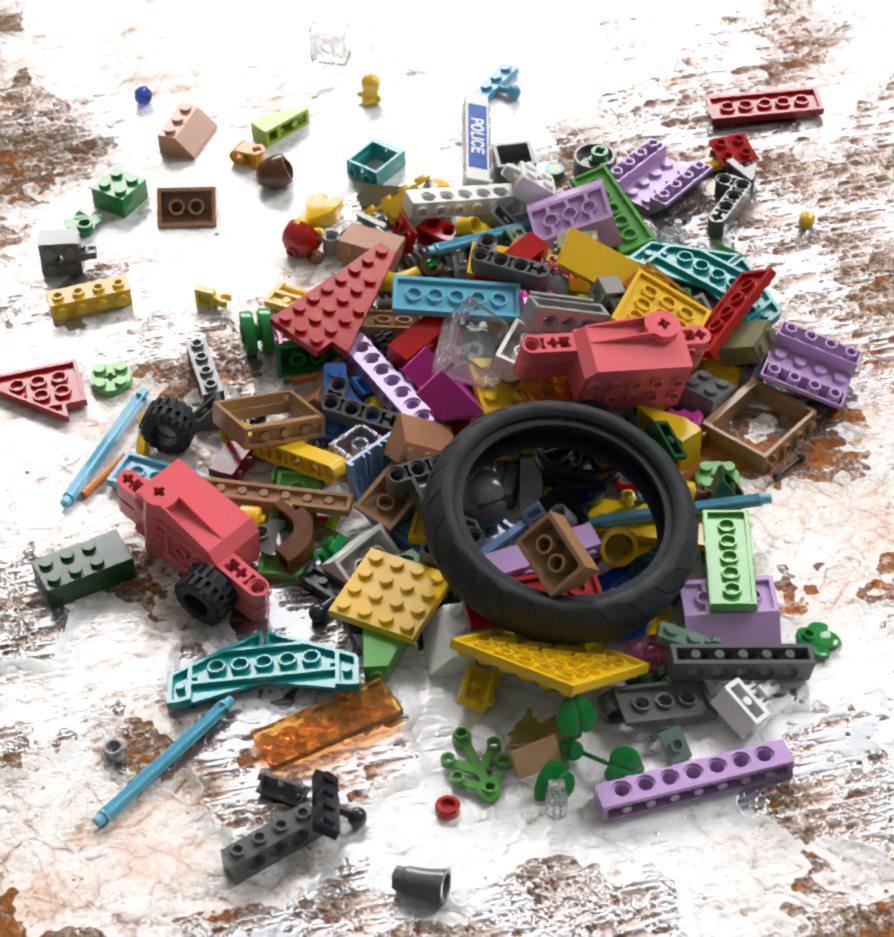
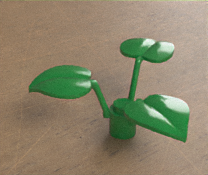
[534,694,645,802]

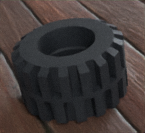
[139,396,199,454]
[174,563,238,625]

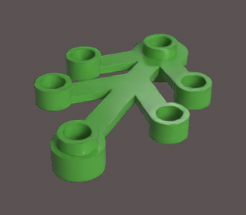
[441,727,511,803]

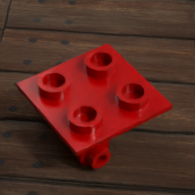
[708,132,758,168]
[392,212,418,266]

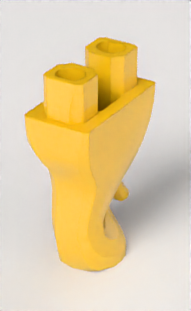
[294,191,344,237]

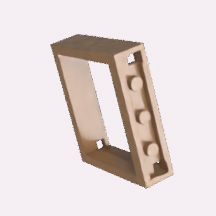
[701,377,817,473]
[213,389,326,450]

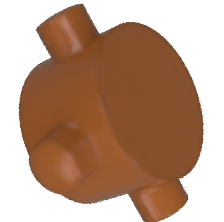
[308,250,325,265]

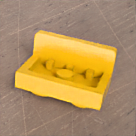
[456,662,501,715]

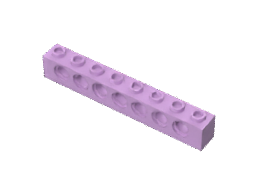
[342,332,445,424]
[594,739,794,823]

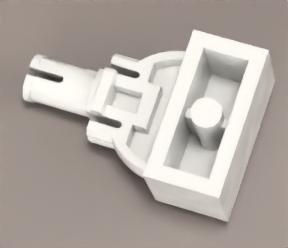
[710,678,780,739]

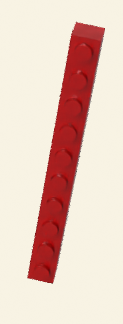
[387,231,549,369]

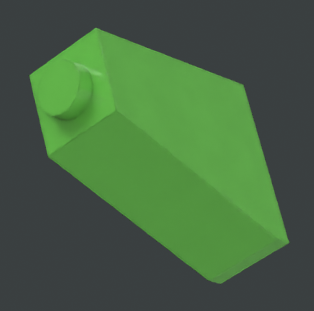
[363,628,409,683]

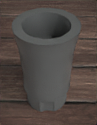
[391,865,452,904]

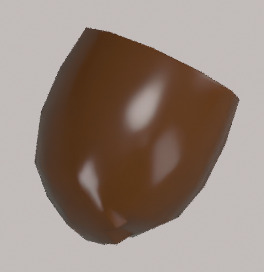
[256,153,294,189]

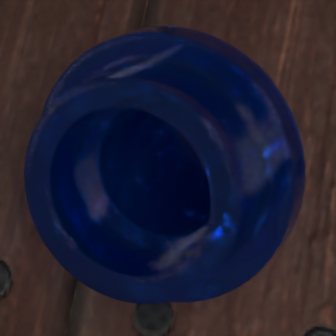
[134,86,152,105]

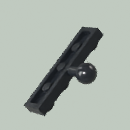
[298,563,346,622]
[312,769,367,840]

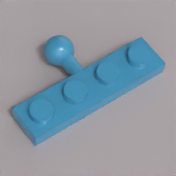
[472,63,521,102]

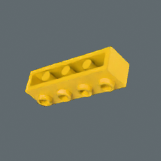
[46,274,133,322]

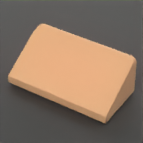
[510,734,562,779]

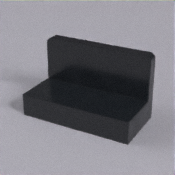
[536,482,590,525]

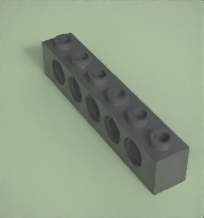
[665,644,816,680]

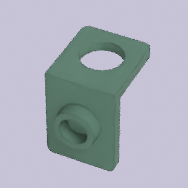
[499,224,527,243]
[649,725,692,765]

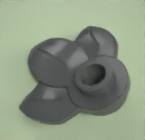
[256,519,291,556]

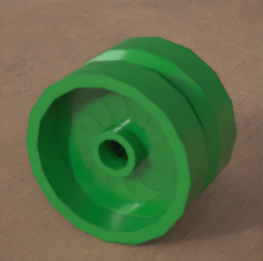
[239,307,275,357]

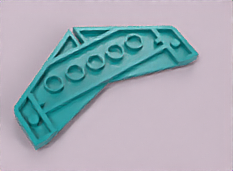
[628,241,781,325]
[167,630,360,710]

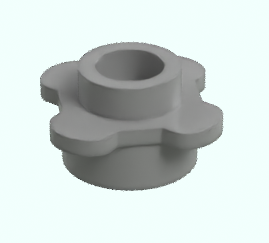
[101,738,128,762]

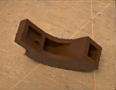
[274,499,315,575]

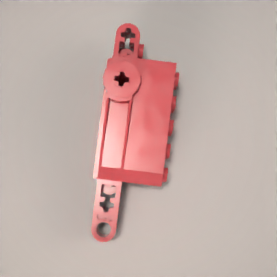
[513,310,711,408]
[117,458,269,622]

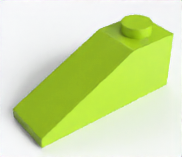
[251,107,310,147]

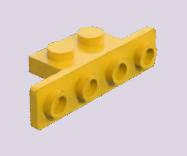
[363,174,431,226]

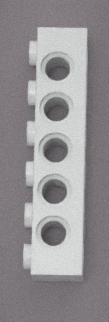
[402,183,521,220]

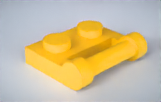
[264,281,311,311]

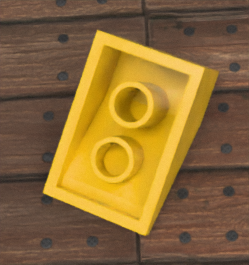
[637,405,702,473]

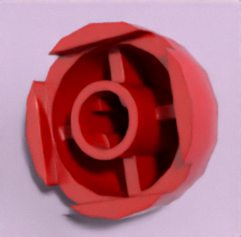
[281,219,322,258]

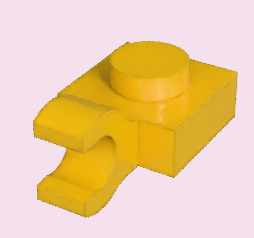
[194,284,232,309]

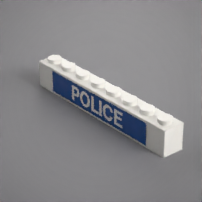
[462,92,492,186]

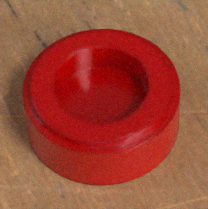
[435,795,460,821]

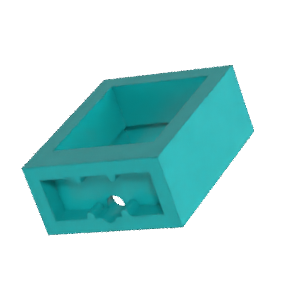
[346,137,406,185]

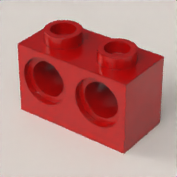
[416,218,463,257]

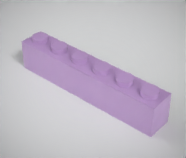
[484,522,602,578]

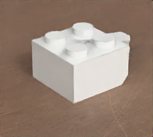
[501,160,556,205]

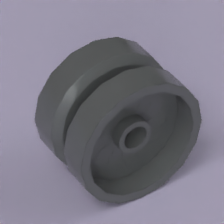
[573,142,616,177]

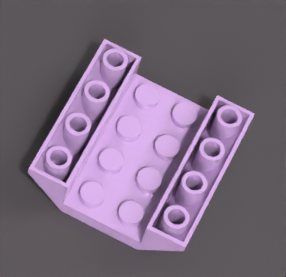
[609,138,713,216]
[527,178,623,255]
[759,320,862,410]
[679,575,782,644]

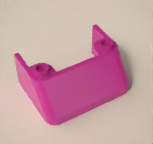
[401,346,485,422]

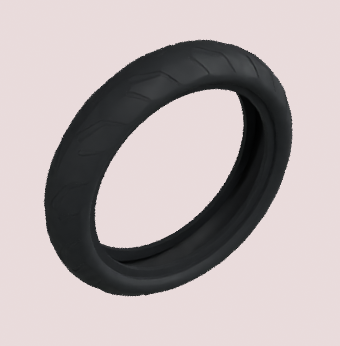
[422,400,699,645]

